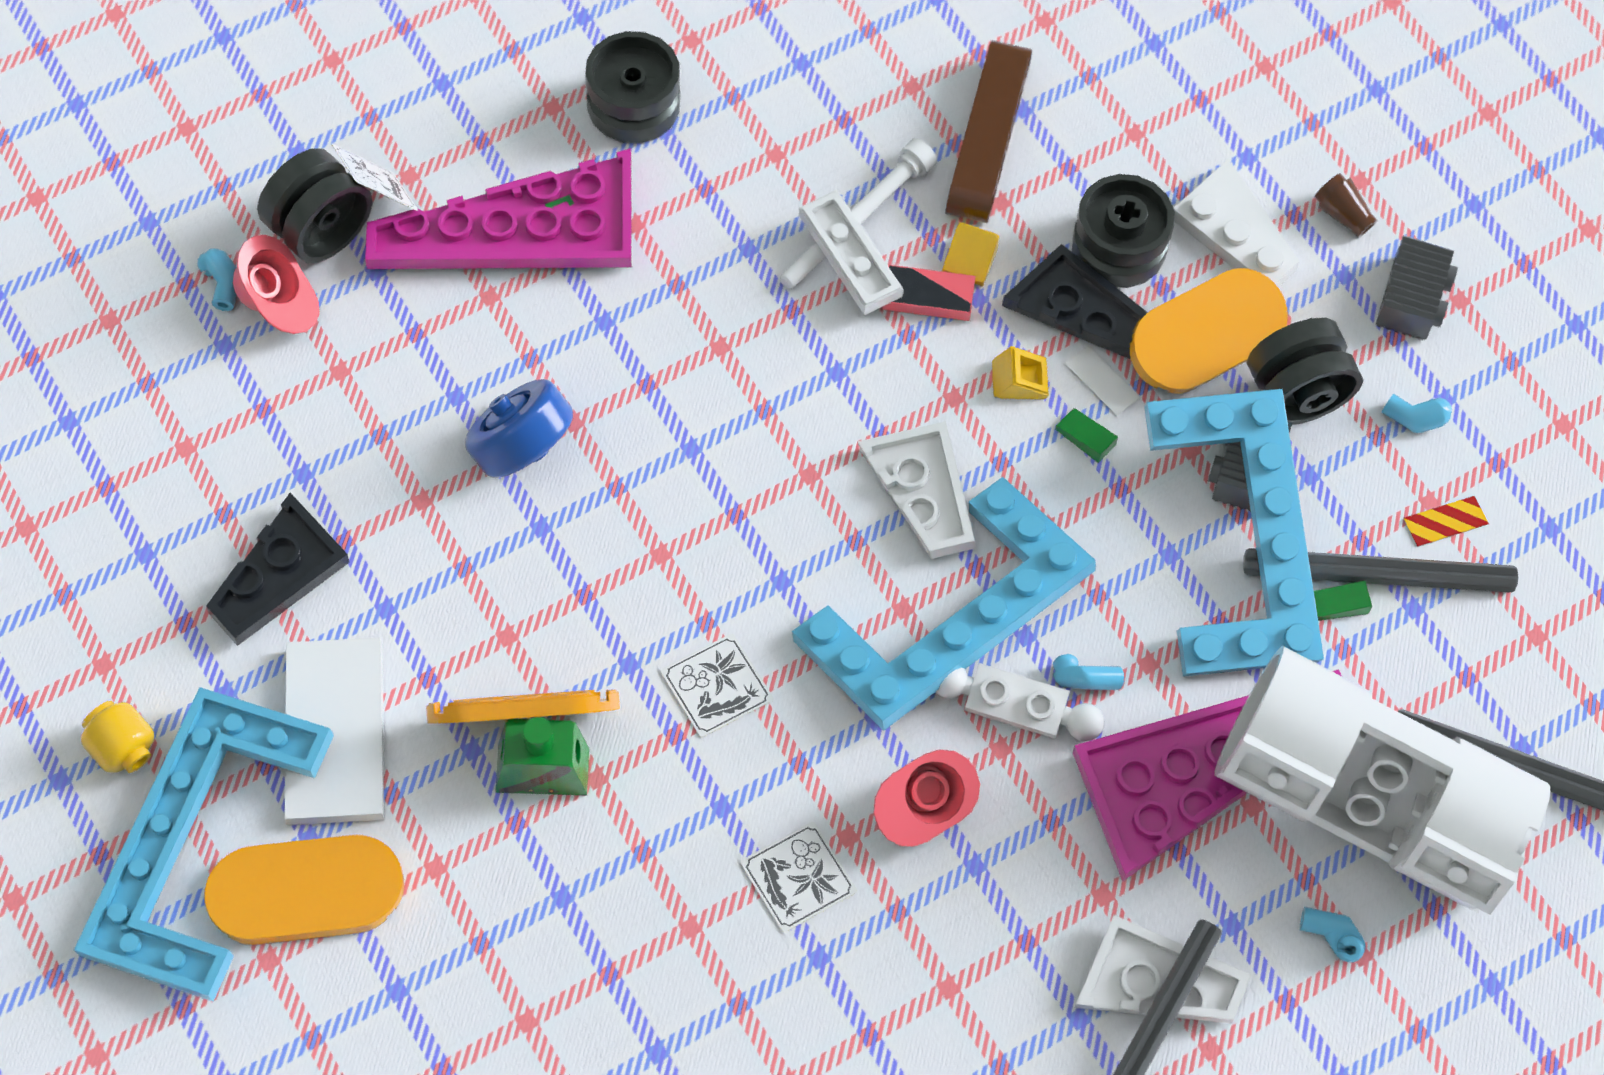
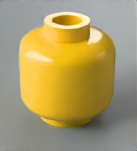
[81,701,154,773]

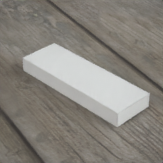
[799,190,903,316]

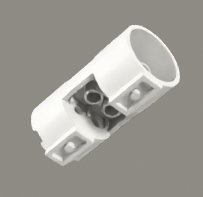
[1215,646,1550,915]

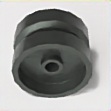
[585,31,680,143]
[257,148,373,263]
[1072,174,1175,288]
[1247,317,1364,425]

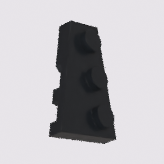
[1002,244,1148,359]
[206,492,350,646]

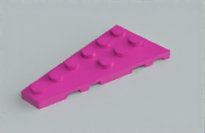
[365,148,632,269]
[1072,669,1342,881]

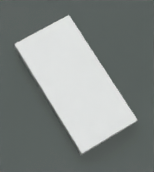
[285,637,384,825]

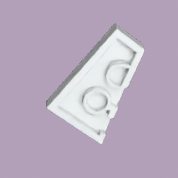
[1174,158,1300,287]
[858,421,976,559]
[1075,915,1252,1023]

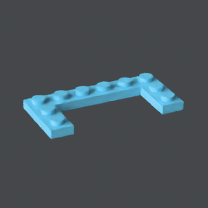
[1144,389,1324,677]
[792,477,1096,731]
[74,687,334,1002]

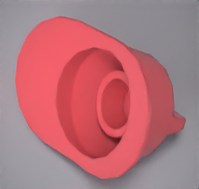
[233,235,319,334]
[873,749,980,847]

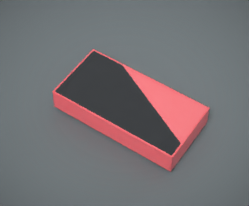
[882,264,975,321]

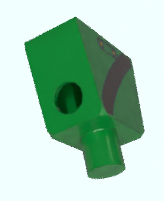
[495,717,590,796]

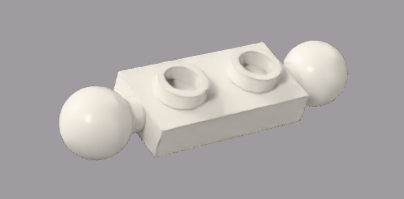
[935,663,1104,741]

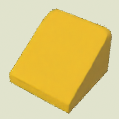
[942,222,1000,286]
[992,346,1049,399]

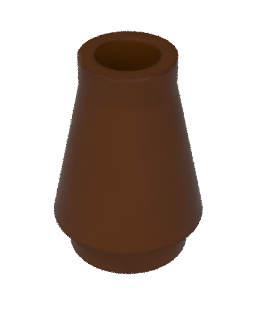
[1314,173,1378,238]

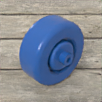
[465,379,573,478]

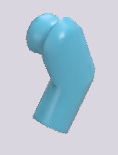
[197,248,237,311]
[1382,394,1452,433]
[1053,654,1124,690]
[1300,907,1365,962]

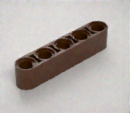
[945,40,1033,223]

